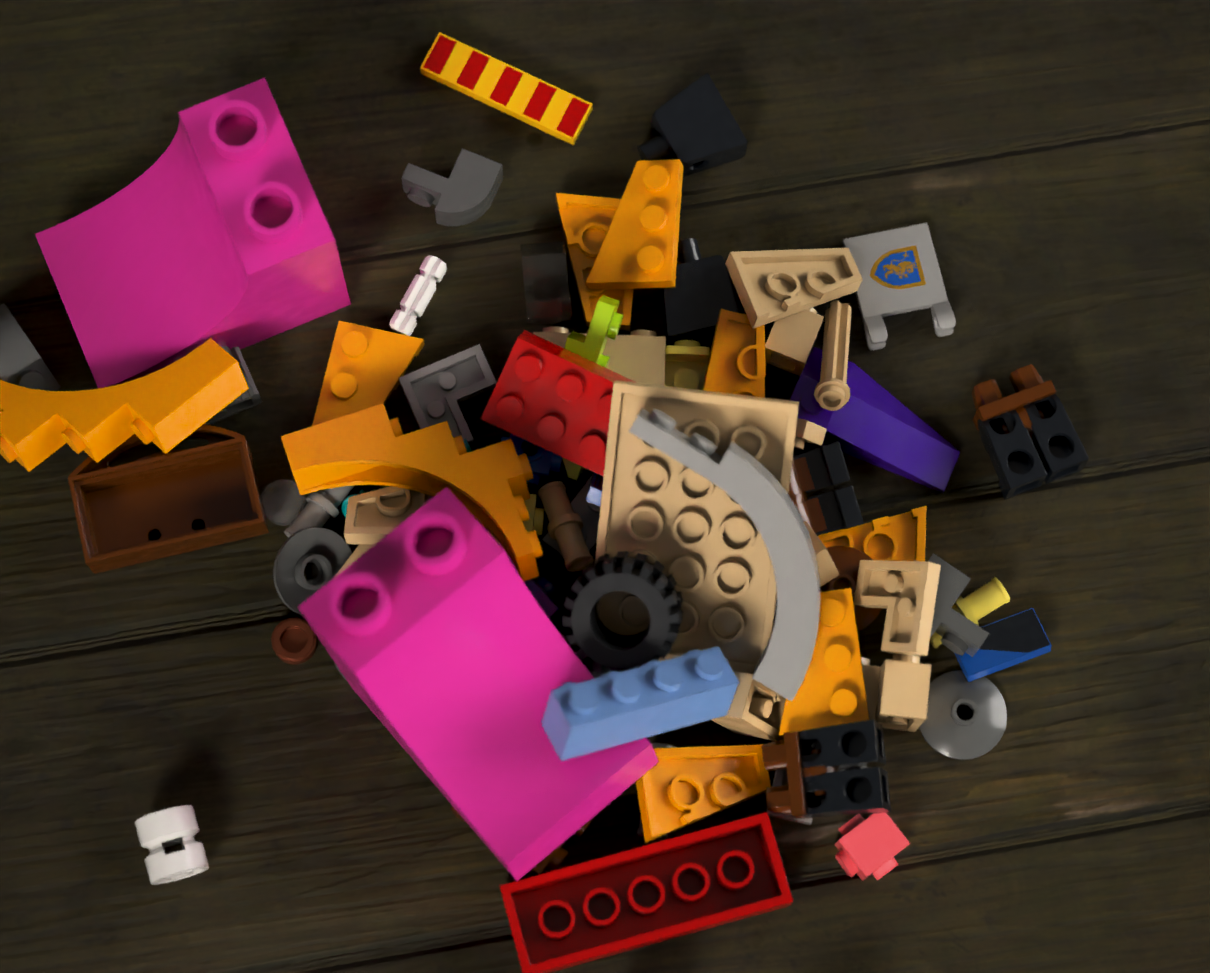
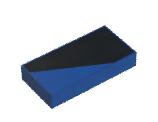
[954,608,1052,682]

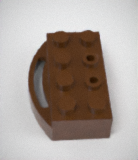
[68,424,269,574]

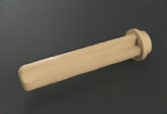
[814,300,852,411]

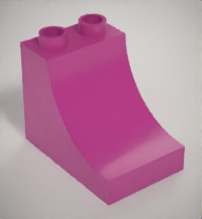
[35,78,351,389]
[298,487,659,881]

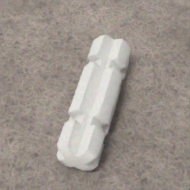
[390,255,447,336]

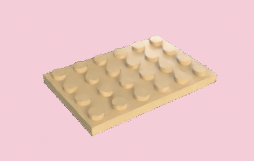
[595,380,799,674]

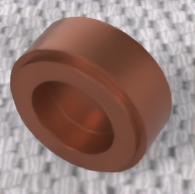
[271,618,318,665]

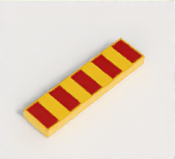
[420,32,593,145]

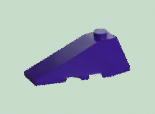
[790,347,960,493]

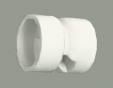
[135,805,209,885]

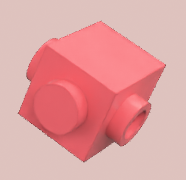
[834,813,910,881]

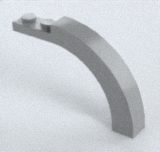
[629,408,821,702]

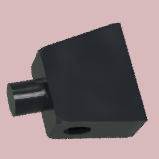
[637,73,748,177]
[661,238,746,346]

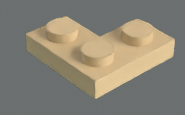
[854,560,941,656]

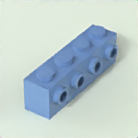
[541,646,739,761]

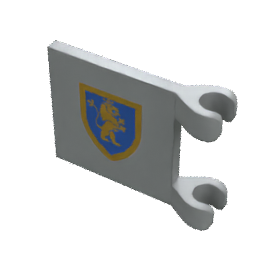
[843,223,956,350]

